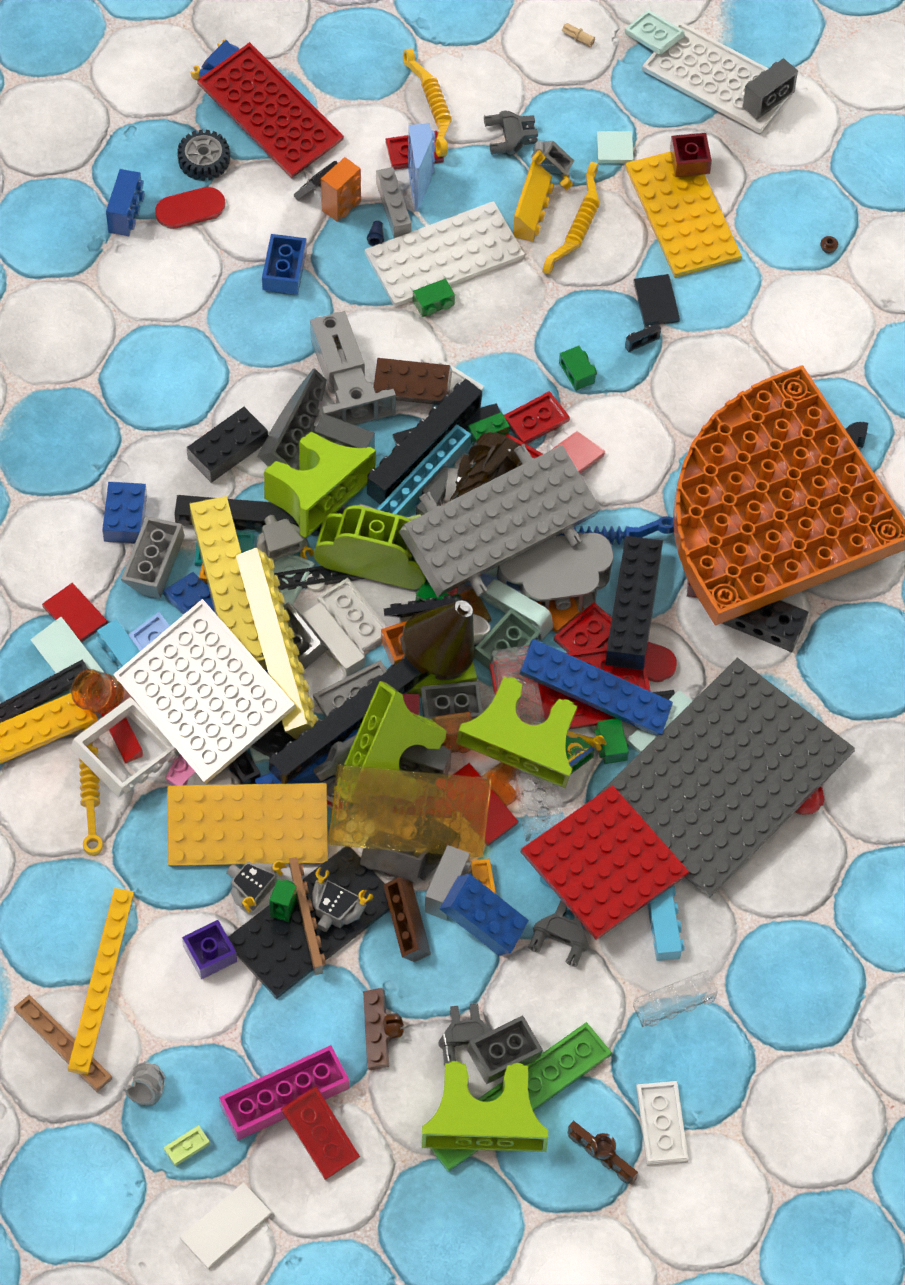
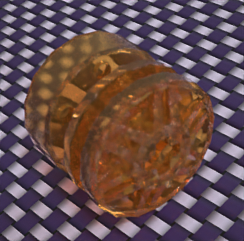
[71,669,124,714]

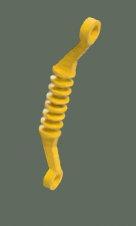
[403,49,452,157]
[542,161,600,275]
[79,712,103,856]

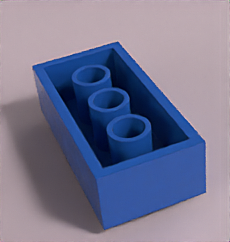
[440,874,529,956]

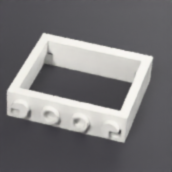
[70,697,177,798]

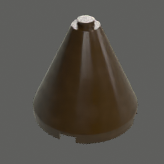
[400,600,475,680]

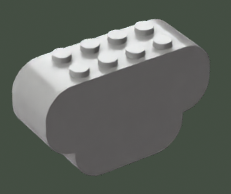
[497,533,613,613]

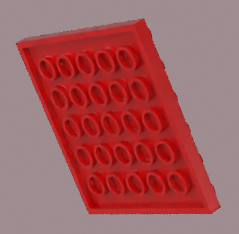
[520,785,689,940]

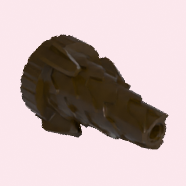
[450,432,522,501]

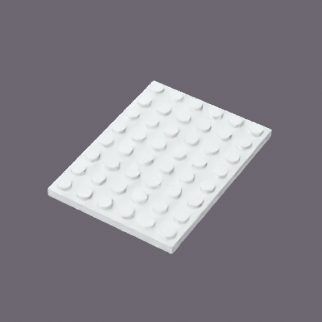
[113,599,296,784]

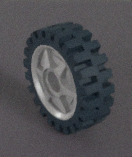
[177,129,230,181]

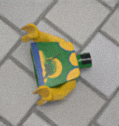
[565,731,607,774]

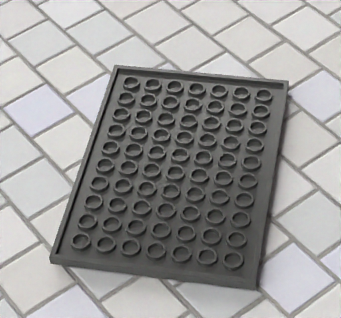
[597,657,855,898]

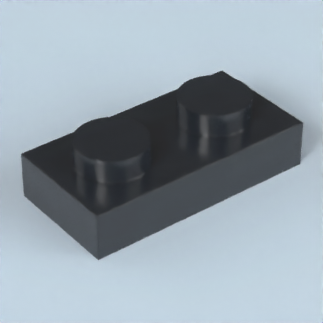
[625,323,661,353]

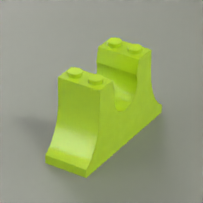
[264,432,376,538]
[456,676,577,788]
[334,681,447,804]
[422,1061,548,1152]

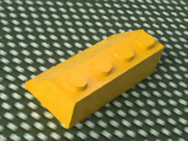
[513,160,554,242]

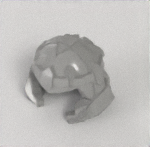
[123,1061,166,1105]

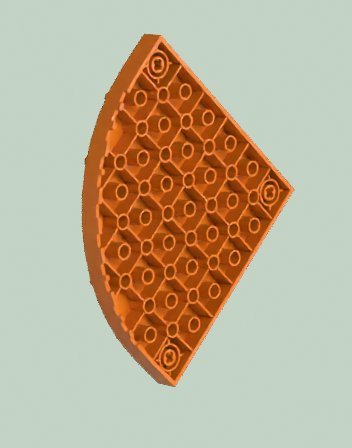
[673,365,905,626]

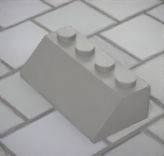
[121,516,185,599]

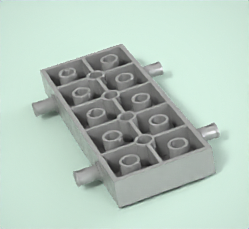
[399,444,601,597]

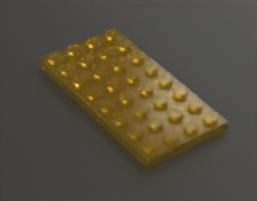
[328,764,492,858]

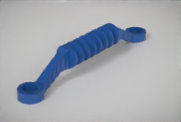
[557,516,674,545]

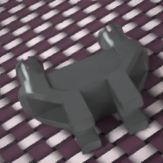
[484,110,538,155]
[313,734,357,796]
[528,900,588,967]
[438,1003,492,1066]

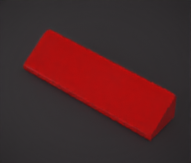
[94,688,143,764]

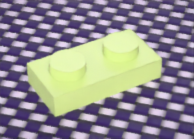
[163,1125,210,1166]

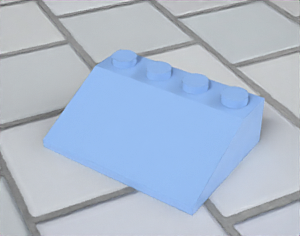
[408,123,435,211]

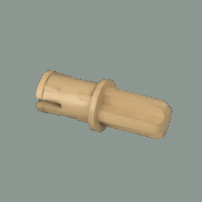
[562,23,595,47]

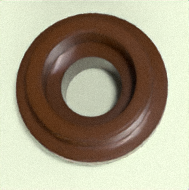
[820,236,838,253]

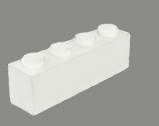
[302,602,366,677]

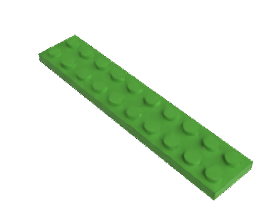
[429,1022,612,1172]

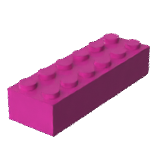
[219,1045,350,1141]

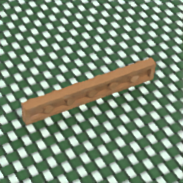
[289,857,326,975]
[14,994,112,1092]

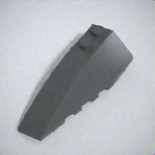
[257,368,327,470]

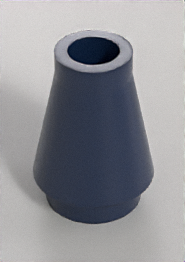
[367,221,384,246]

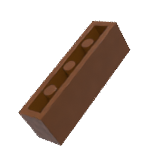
[383,877,431,962]

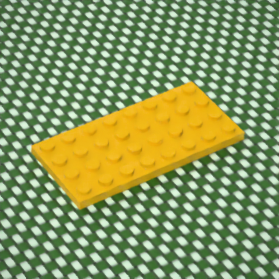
[625,152,742,278]
[167,783,328,866]

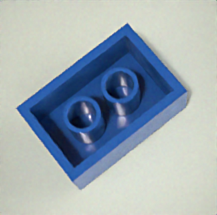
[106,169,145,236]
[262,234,307,295]
[102,482,147,543]

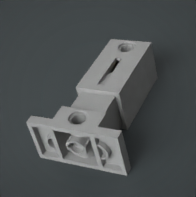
[310,311,396,425]

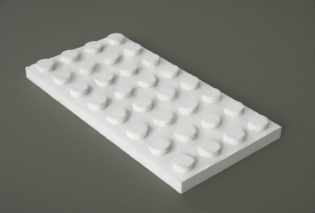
[642,21,797,133]
[365,201,525,308]

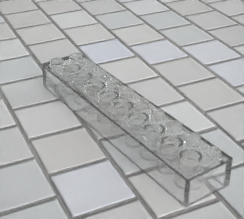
[490,645,564,842]

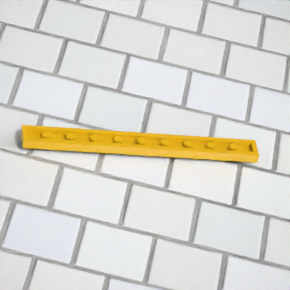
[68,888,134,1075]

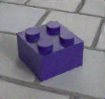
[182,920,237,980]

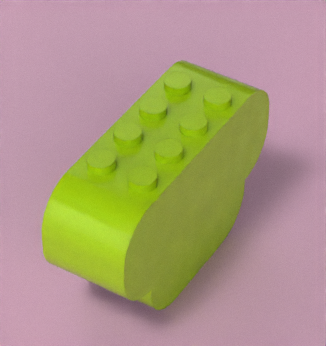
[314,505,426,589]

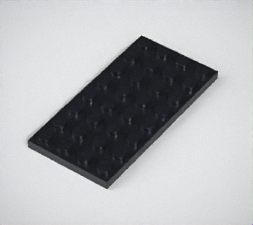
[228,844,390,999]

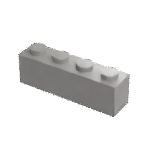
[376,167,411,238]

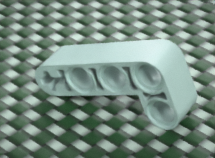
[481,579,553,642]

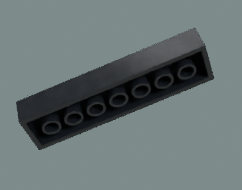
[367,378,483,505]
[605,536,663,670]

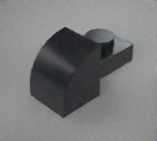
[845,422,868,448]

